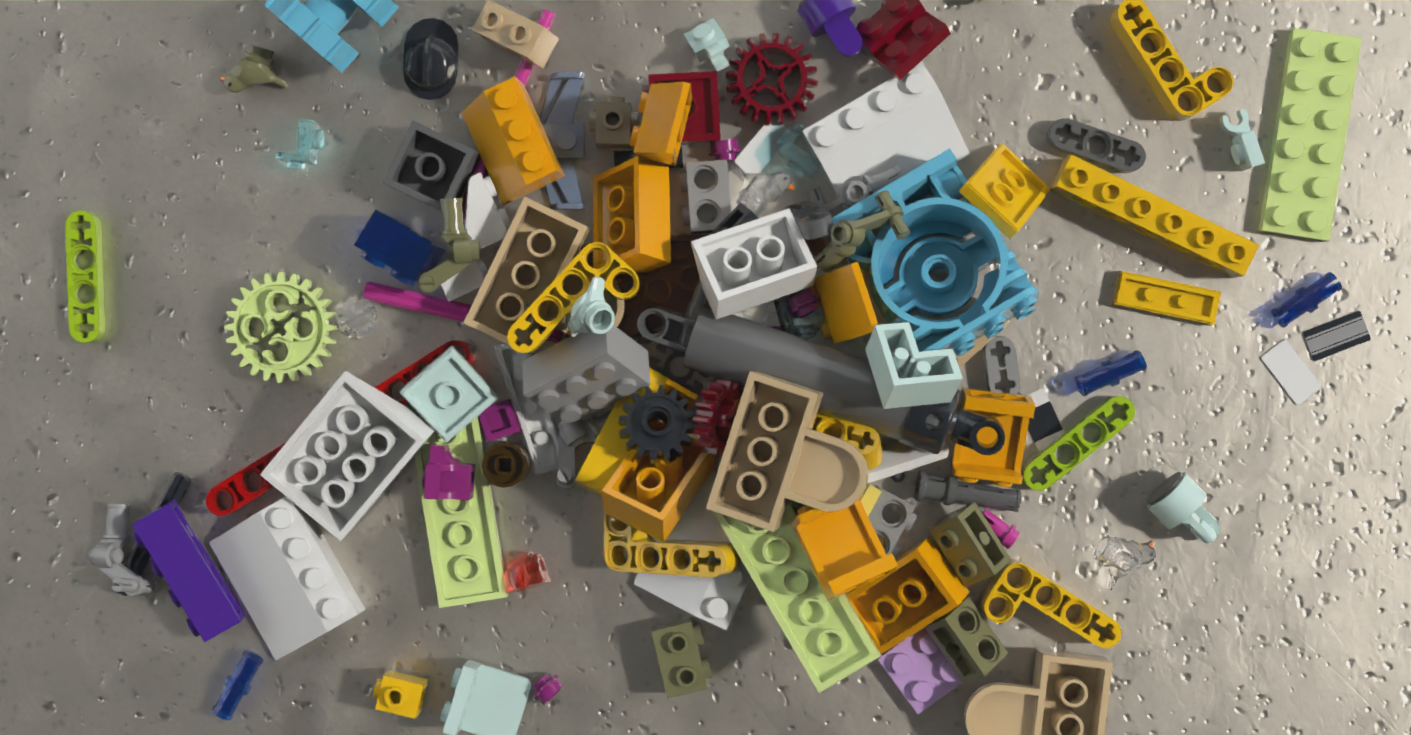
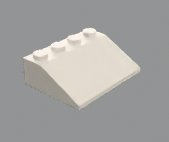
[801,61,970,211]
[260,371,435,541]
[633,470,751,630]
[209,496,365,660]

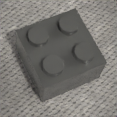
[383,120,480,212]

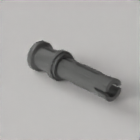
[914,470,1021,512]

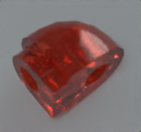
[504,551,551,594]

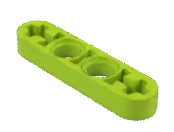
[65,210,105,343]
[1021,396,1135,491]

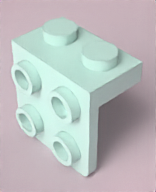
[440,660,532,735]

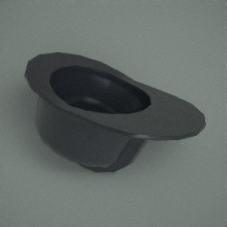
[403,18,459,100]

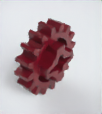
[693,379,744,456]

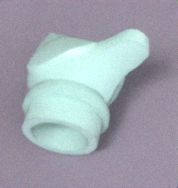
[565,276,615,337]

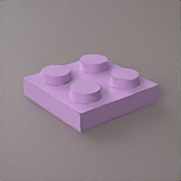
[877,627,962,714]

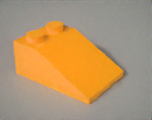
[629,82,692,166]
[808,262,878,345]
[846,536,970,654]

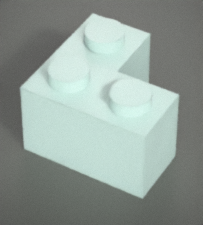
[865,322,963,409]

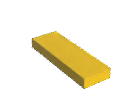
[1111,271,1221,326]

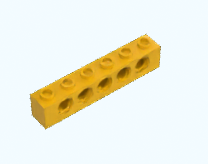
[1050,154,1259,278]

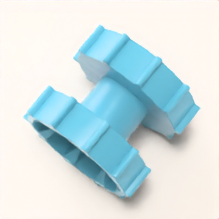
[264,0,399,73]

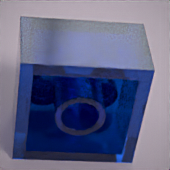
[354,209,446,286]

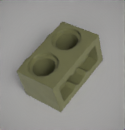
[925,597,1008,684]

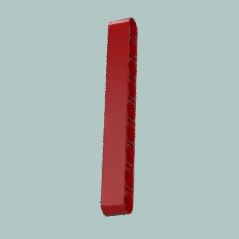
[206,340,475,516]

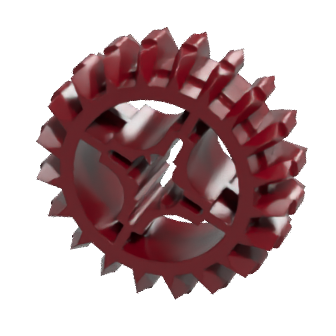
[725,33,818,126]

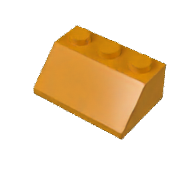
[461,76,565,205]
[593,156,671,273]

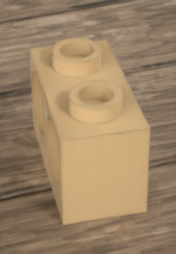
[472,0,559,69]

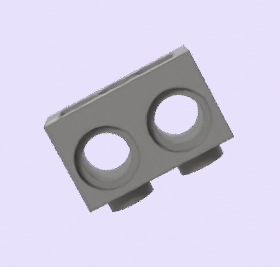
[680,160,731,234]
[868,485,917,558]

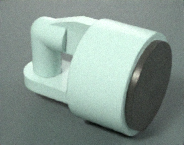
[1147,472,1220,543]

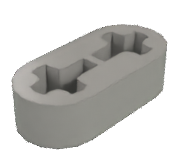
[983,336,1020,394]

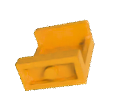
[950,388,1035,487]
[791,494,898,601]

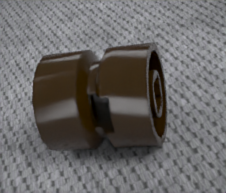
[482,441,532,488]

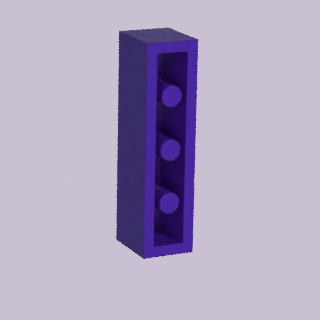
[132,499,245,643]

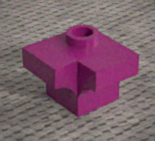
[422,444,476,500]

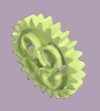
[224,272,339,383]

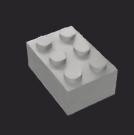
[523,325,651,424]

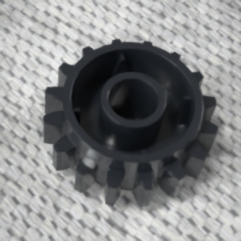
[618,385,696,464]

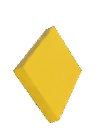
[959,143,1051,239]

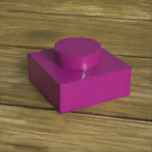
[479,399,521,442]

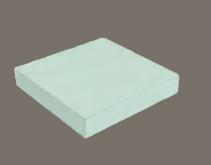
[400,345,498,443]

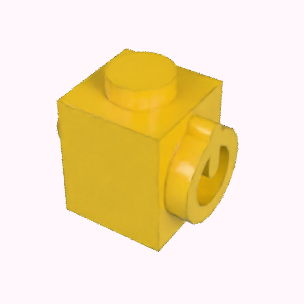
[373,670,429,719]

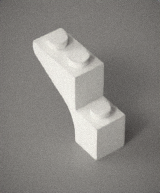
[441,172,511,302]

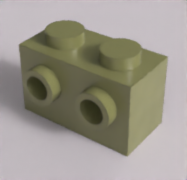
[929,501,1011,588]
[651,617,713,699]

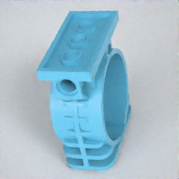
[832,148,1040,357]

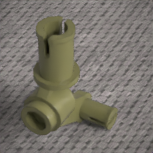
[815,190,911,273]
[418,198,480,293]

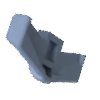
[540,72,585,210]

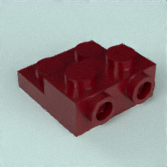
[856,0,951,80]
[642,71,721,145]

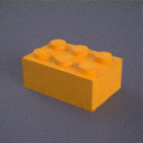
[602,419,716,542]

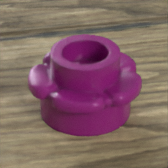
[708,139,741,161]
[787,289,820,318]
[532,674,564,705]

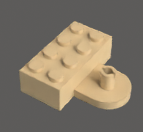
[463,196,625,354]
[706,371,868,532]
[964,648,1113,735]

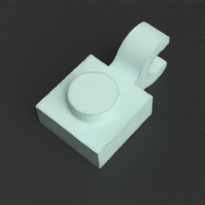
[684,18,730,72]
[1219,109,1265,171]

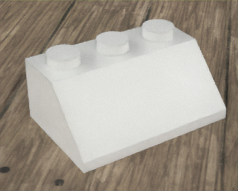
[691,209,817,320]

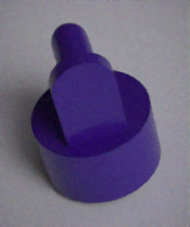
[797,0,862,57]

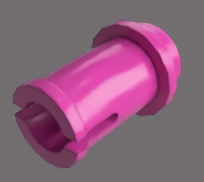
[982,508,1020,549]

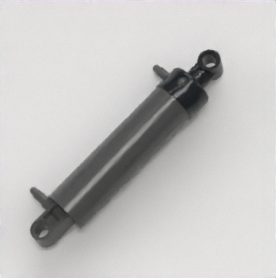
[637,280,1005,456]

